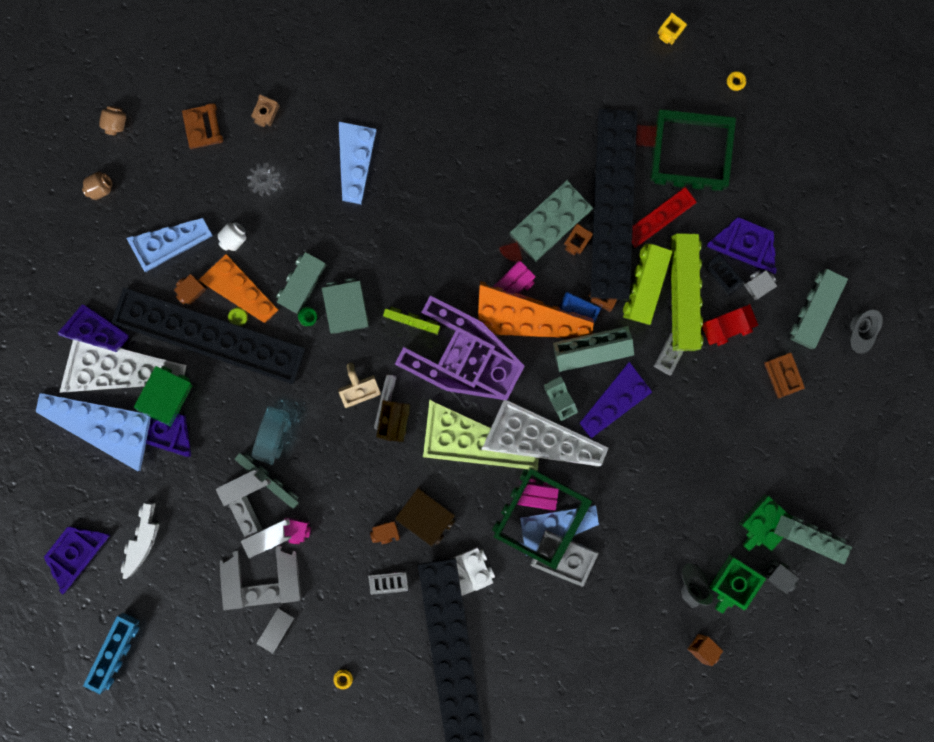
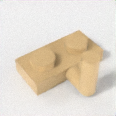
[338,363,381,408]

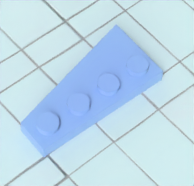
[339,122,376,205]
[126,218,213,272]
[520,505,599,556]

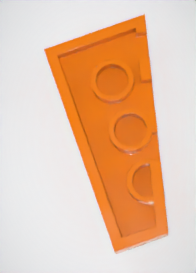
[199,254,279,323]

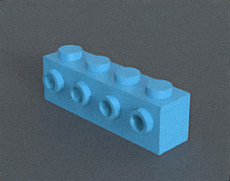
[83,612,140,694]

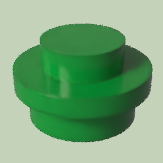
[298,307,317,326]

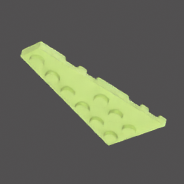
[423,400,539,470]

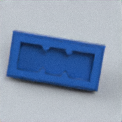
[560,292,601,325]

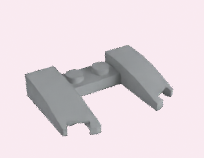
[216,469,291,558]
[220,545,302,610]

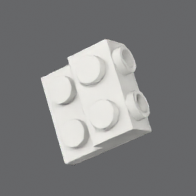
[450,546,495,596]

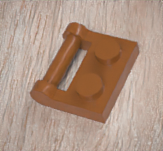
[182,104,223,149]

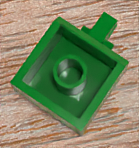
[739,495,792,551]
[709,555,766,614]

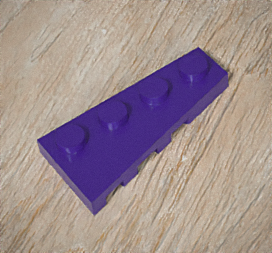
[579,362,652,438]

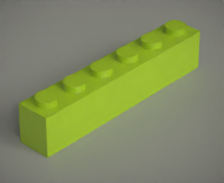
[671,234,703,351]

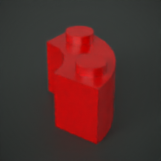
[702,304,758,346]

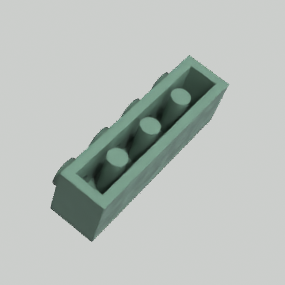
[790,269,848,349]
[553,326,634,372]
[774,516,852,564]

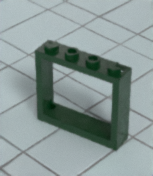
[650,109,736,191]
[492,466,592,570]

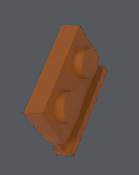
[764,353,805,398]

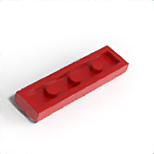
[632,187,697,249]

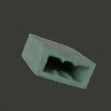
[322,278,369,334]

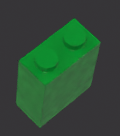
[134,366,192,427]

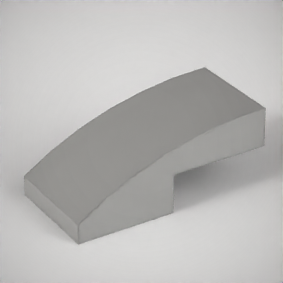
[257,609,294,653]

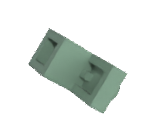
[544,376,578,421]

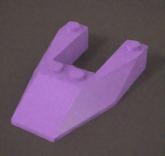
[395,295,524,400]

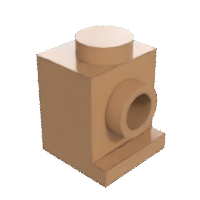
[251,95,280,127]

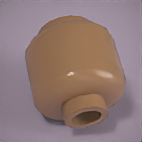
[99,106,126,135]
[82,172,112,200]

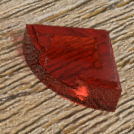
[499,242,523,262]

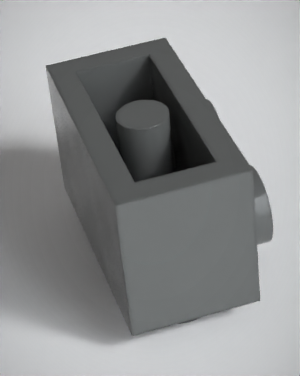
[761,560,799,594]

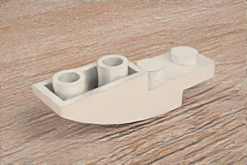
[121,502,159,579]

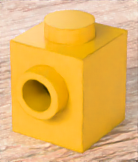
[657,13,687,45]

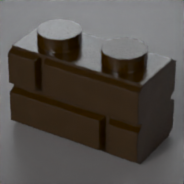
[376,400,410,442]

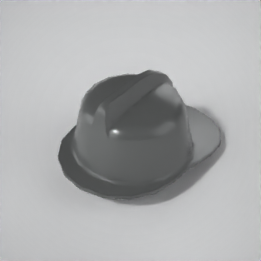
[850,309,883,354]
[681,563,713,608]

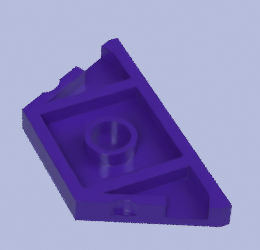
[706,217,776,274]
[146,413,191,457]
[44,526,110,595]

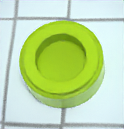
[228,308,248,327]

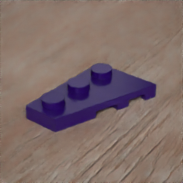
[58,304,129,352]

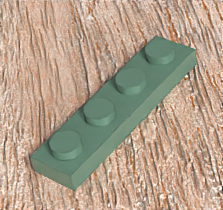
[235,453,299,510]

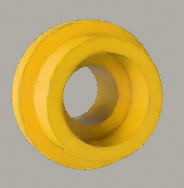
[727,71,746,91]
[333,670,353,689]

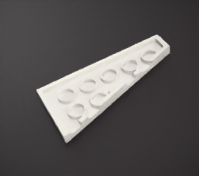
[60,340,187,392]
[481,400,608,466]

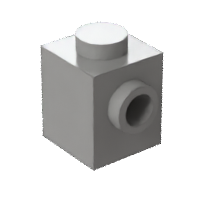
[744,270,777,300]

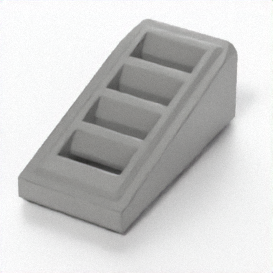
[368,570,409,595]

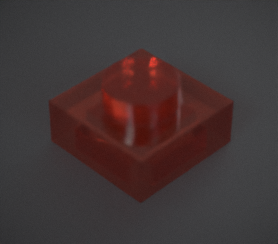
[636,125,656,147]

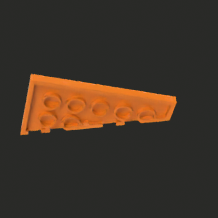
[478,281,594,338]

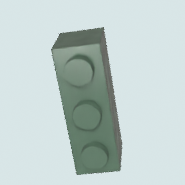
[276,252,327,314]

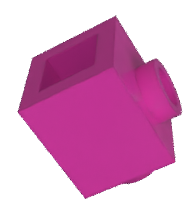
[284,517,311,544]

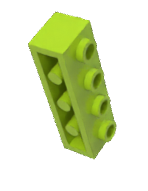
[623,244,672,325]

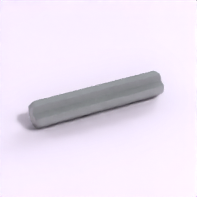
[374,374,396,429]

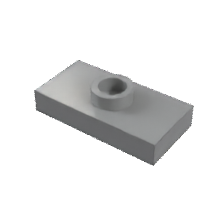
[653,333,684,376]

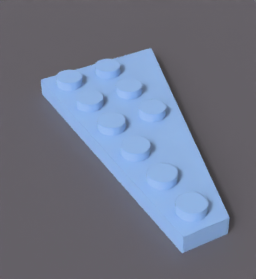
[36,393,151,471]

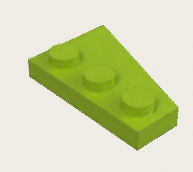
[383,307,440,335]

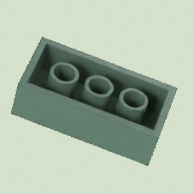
[510,181,593,262]

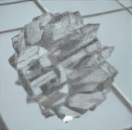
[247,163,280,196]

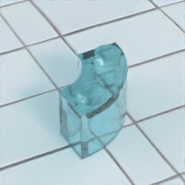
[251,406,291,465]

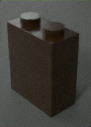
[395,487,456,547]

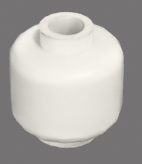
[218,222,246,251]

